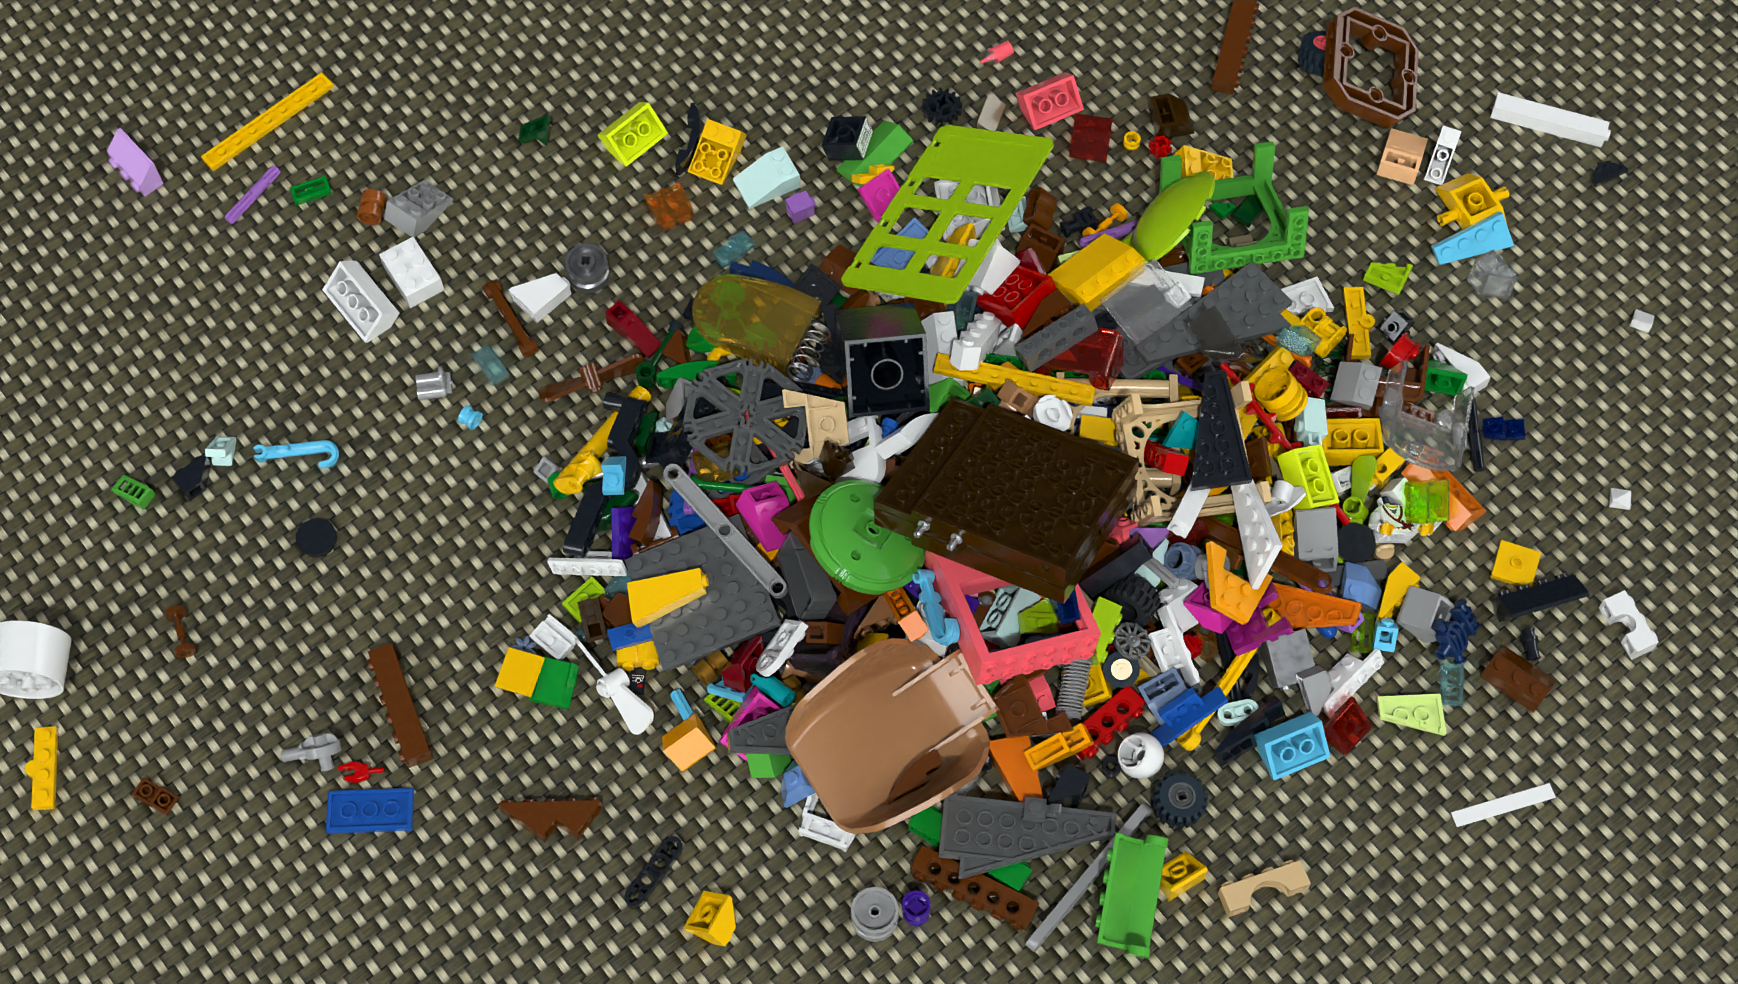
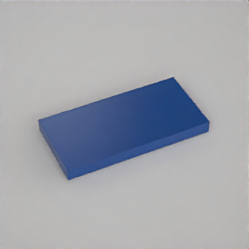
[326,788,414,834]

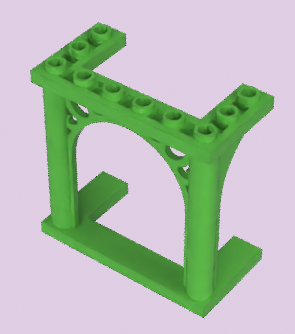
[1159,141,1309,274]

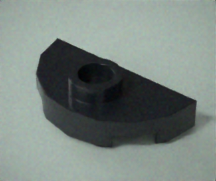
[1592,161,1628,188]

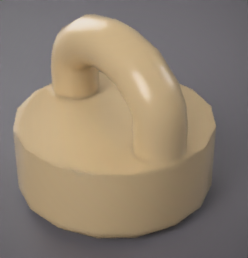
[1373,543,1394,562]

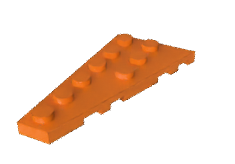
[1245,579,1362,629]

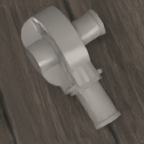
[281,733,342,771]

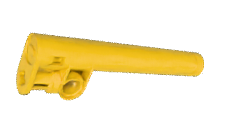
[1223,269,1347,358]
[553,386,651,494]

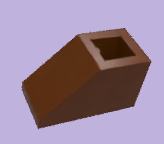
[803,622,845,646]

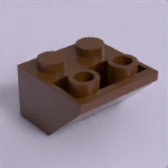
[1015,223,1065,275]

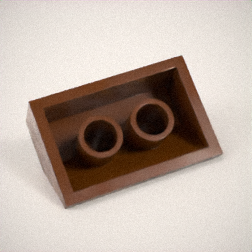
[818,244,877,296]
[1481,645,1557,713]

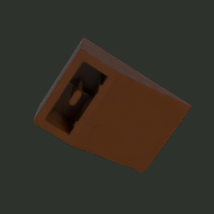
[1021,289,1074,341]

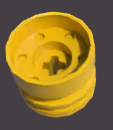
[1254,367,1308,421]

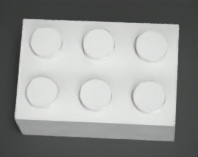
[379,237,444,308]

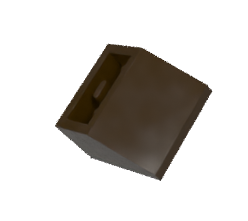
[1149,93,1195,138]

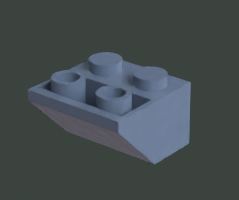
[1138,667,1188,726]

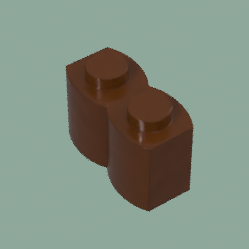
[1023,187,1057,230]

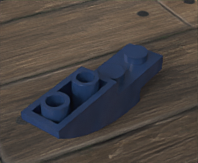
[729,260,794,300]

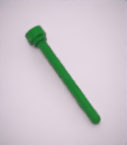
[690,475,787,495]

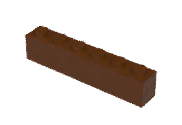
[1211,0,1259,95]
[367,643,433,768]

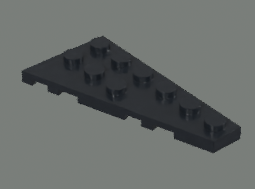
[1190,370,1252,491]

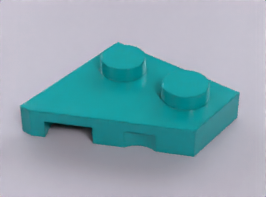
[1162,411,1199,449]

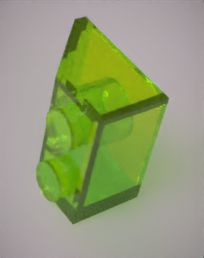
[1404,480,1450,524]

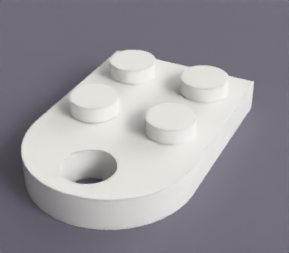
[756,619,808,677]

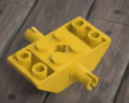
[1435,173,1509,230]

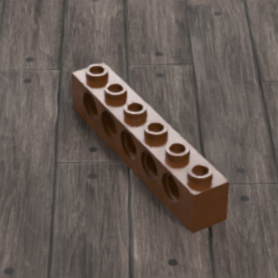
[910,845,1039,931]

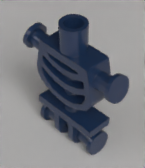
[1432,599,1481,665]

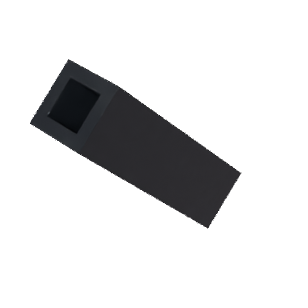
[1079,534,1153,598]

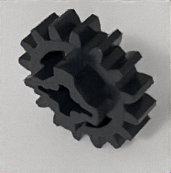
[922,88,962,127]

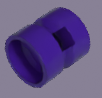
[902,890,931,927]

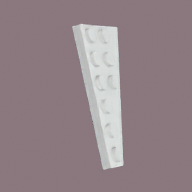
[1231,479,1283,589]

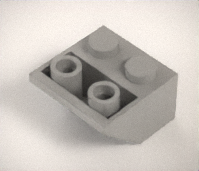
[1396,586,1455,643]

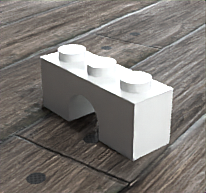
[1599,590,1658,660]

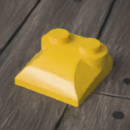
[1060,662,1112,708]

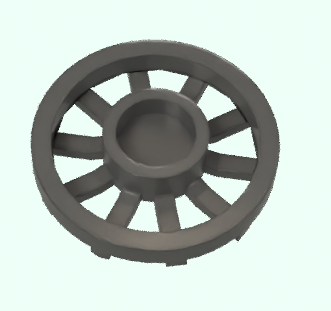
[1113,622,1151,660]

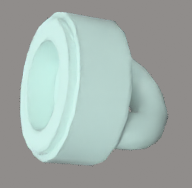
[655,417,673,433]

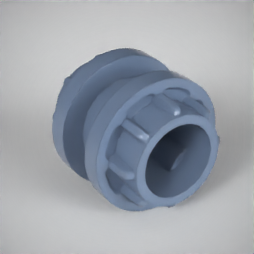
[1164,542,1203,581]

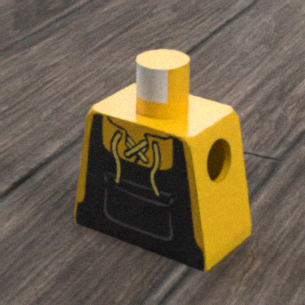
[1368,446,1406,492]

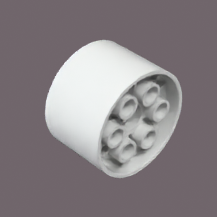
[0,621,71,699]

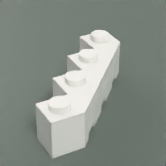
[950,312,1002,370]

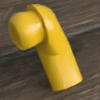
[707,345,732,365]

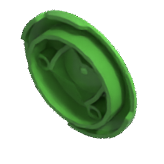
[809,480,926,595]

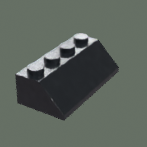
[1492,573,1590,622]

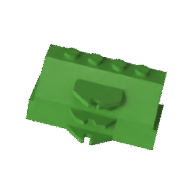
[1095,833,1169,959]

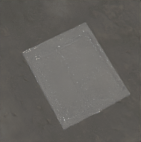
[1100,258,1192,347]

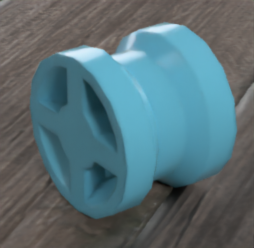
[458,405,483,430]

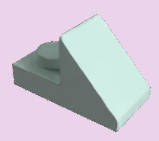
[205,436,236,466]

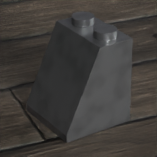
[1258,628,1315,691]

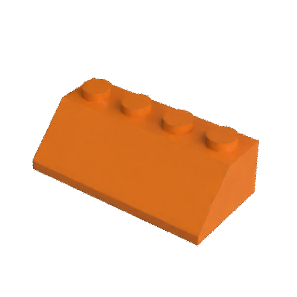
[1401,454,1487,531]

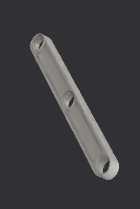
[663,464,788,599]
[1025,803,1153,952]

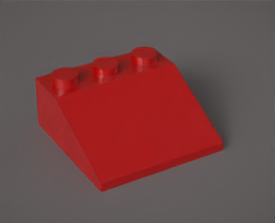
[973,265,1057,330]

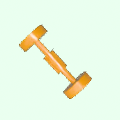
[1082,203,1128,237]

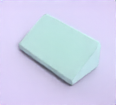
[1003,196,1029,233]

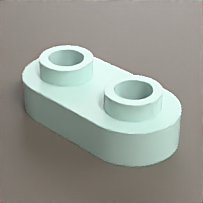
[1217,699,1259,726]

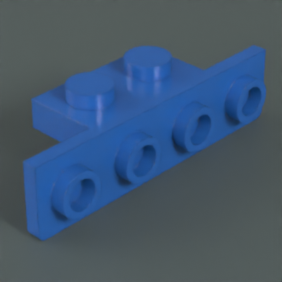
[1150,686,1228,748]

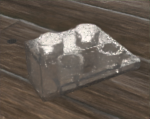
[1467,249,1518,299]

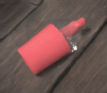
[980,40,1014,65]

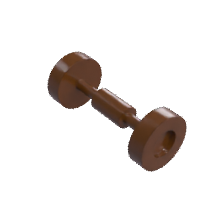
[630,525,681,556]
[165,605,196,659]

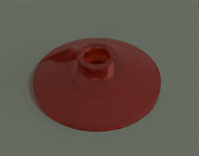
[1168,519,1209,546]

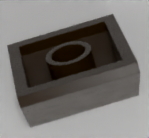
[792,462,835,499]

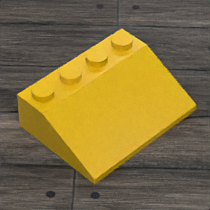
[1048,233,1146,312]

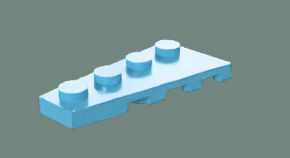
[1431,211,1514,265]

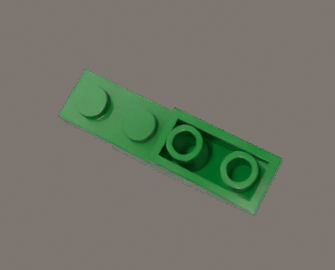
[656,361,738,389]

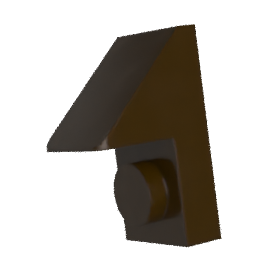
[577,597,607,643]

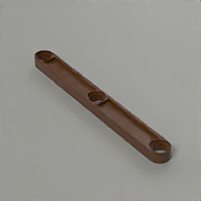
[1191,516,1333,594]

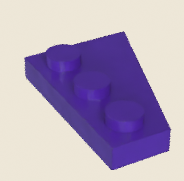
[612,505,636,569]

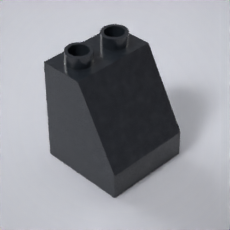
[834,303,930,418]

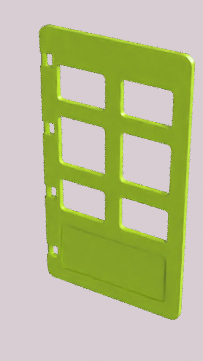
[841,125,1054,304]

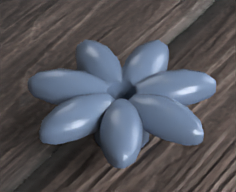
[510,636,537,655]

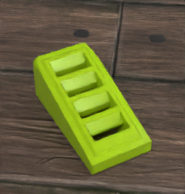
[704,693,741,724]

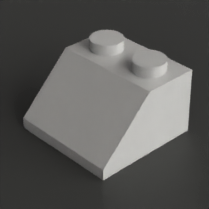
[1330,362,1382,410]

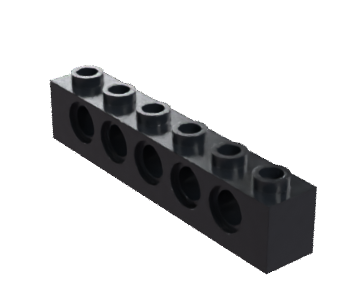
[654,376,729,469]

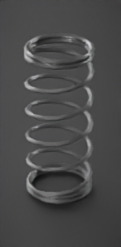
[787,322,831,383]

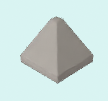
[533,456,559,484]

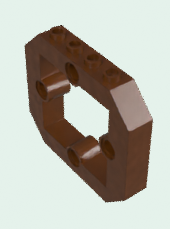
[1323,6,1419,129]

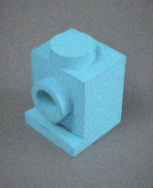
[1372,618,1398,652]

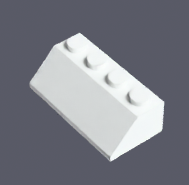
[323,261,400,343]
[921,311,964,387]

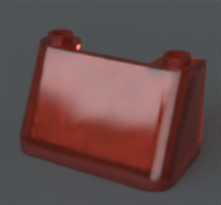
[1032,321,1124,391]

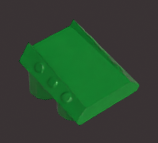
[529,656,579,710]

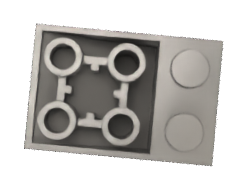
[384,180,453,237]
[1293,507,1338,572]

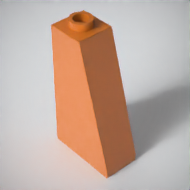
[988,736,1043,803]

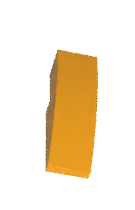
[1024,723,1094,771]

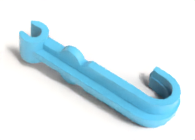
[253,440,339,469]
[913,569,960,646]

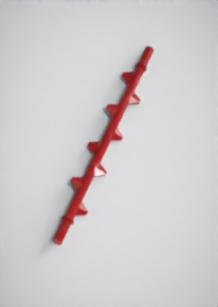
[1219,362,1351,526]

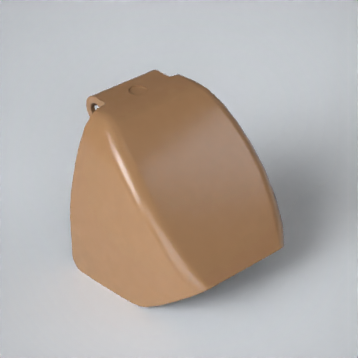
[785,638,1000,834]

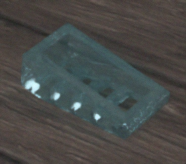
[1440,663,1464,706]

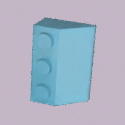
[1254,712,1330,780]

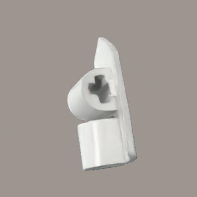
[1265,480,1306,517]

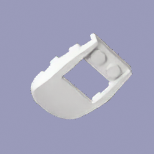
[835,415,886,484]
[798,793,857,852]

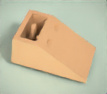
[1377,128,1428,185]

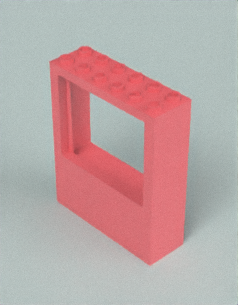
[924,551,1101,685]

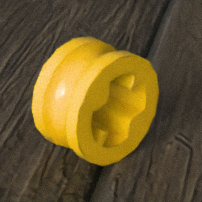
[1123,131,1141,150]

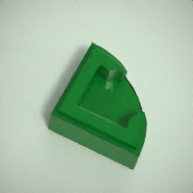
[1209,202,1236,221]

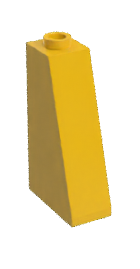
[627,568,709,628]

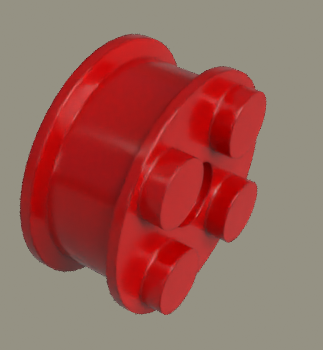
[1379,332,1422,377]

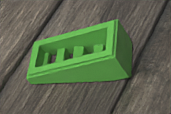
[111,475,156,510]

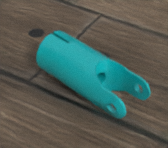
[750,674,796,707]

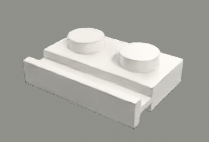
[529,614,580,661]

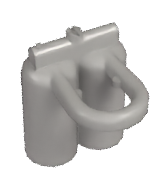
[415,366,453,401]

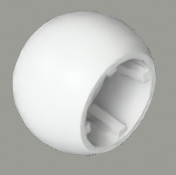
[1118,732,1164,779]

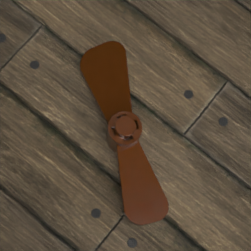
[538,354,645,402]

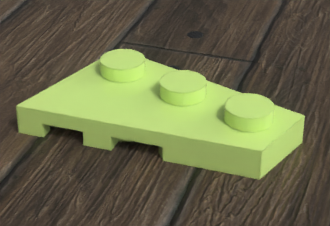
[1376,694,1446,736]

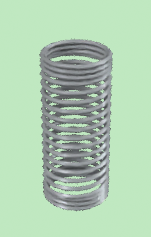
[1055,657,1092,720]

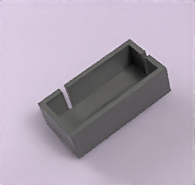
[776,531,837,623]

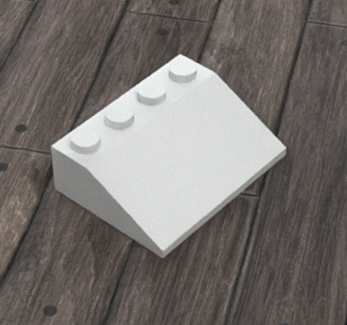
[934,179,1005,242]

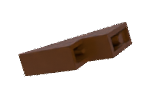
[497,798,603,843]

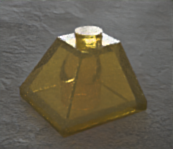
[691,440,740,490]

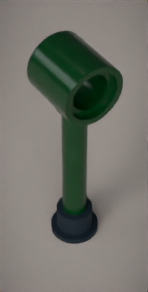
[636,321,684,389]

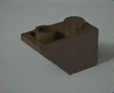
[819,440,855,480]

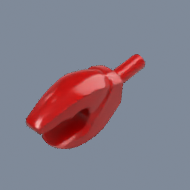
[337,761,385,783]

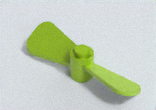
[1338,455,1377,565]

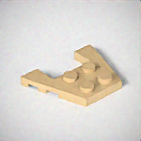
[782,389,850,469]

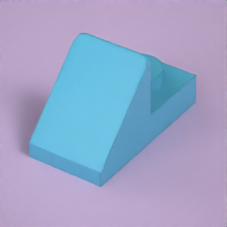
[601,456,626,495]

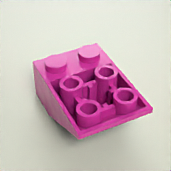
[736,481,790,552]

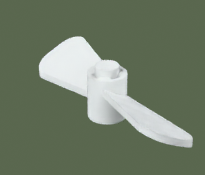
[574,638,654,735]

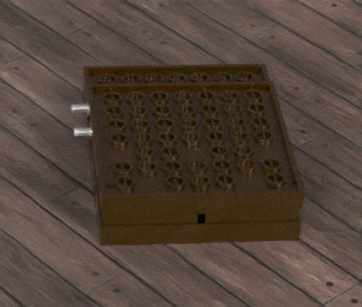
[874,397,1139,604]

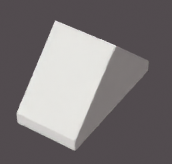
[993,324,1023,356]
[1331,466,1352,493]

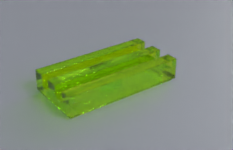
[1350,613,1375,655]

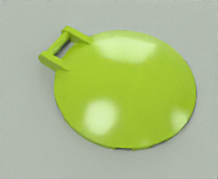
[1121,171,1215,265]

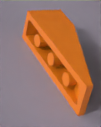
[883,587,929,642]

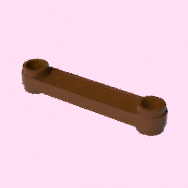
[482,279,539,358]

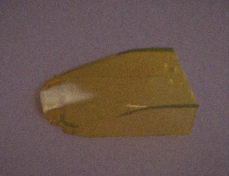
[692,274,821,376]

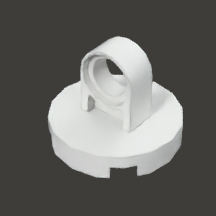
[1033,395,1073,431]

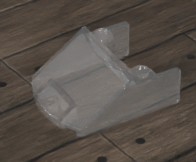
[1378,360,1475,471]

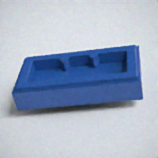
[607,623,653,651]

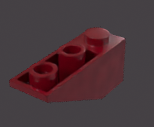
[605,300,661,359]

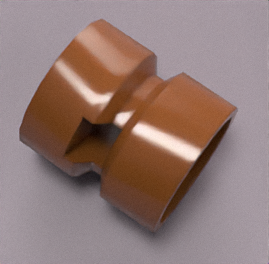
[357,189,387,225]

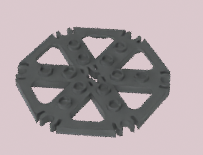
[682,358,807,476]

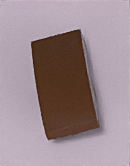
[131,777,179,816]

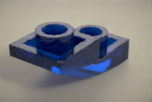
[1483,417,1526,441]

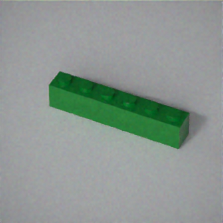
[908,805,1032,893]

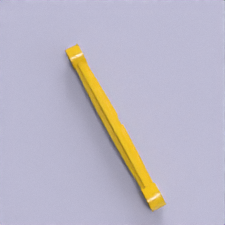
[1176,608,1281,751]

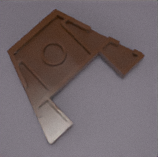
[992,669,1074,738]

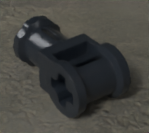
[1060,206,1101,238]

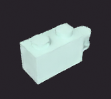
[1294,397,1328,447]

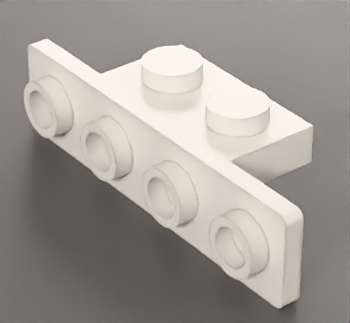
[547,551,628,576]
[1148,604,1200,688]
[1323,648,1384,717]

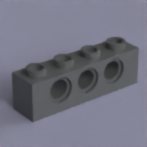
[1016,304,1098,373]

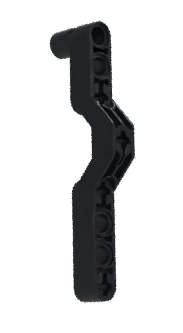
[563,392,647,558]

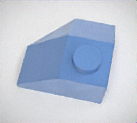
[1338,562,1382,611]
[781,759,815,808]

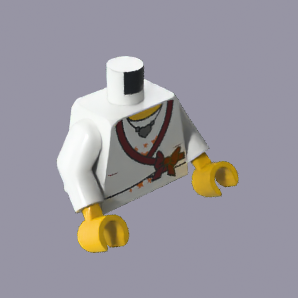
[1368,496,1435,543]

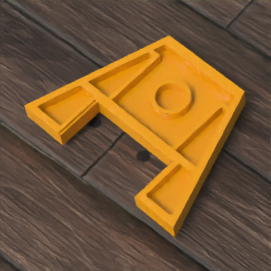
[1206,541,1273,625]

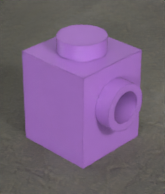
[785,191,816,224]

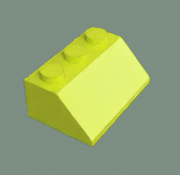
[598,102,668,167]
[1277,444,1339,514]

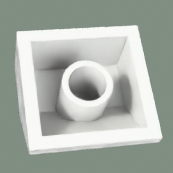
[1155,579,1199,633]

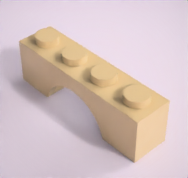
[1218,860,1311,917]

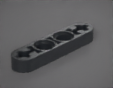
[624,836,683,909]

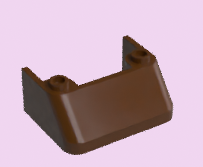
[1343,333,1430,403]

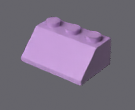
[107,128,163,197]

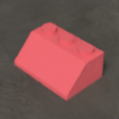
[1016,72,1084,131]

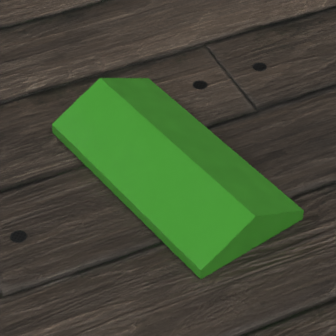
[837,120,913,187]

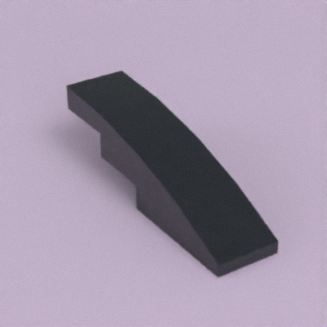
[1214,697,1285,767]

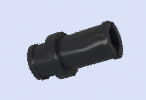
[1521,627,1541,661]

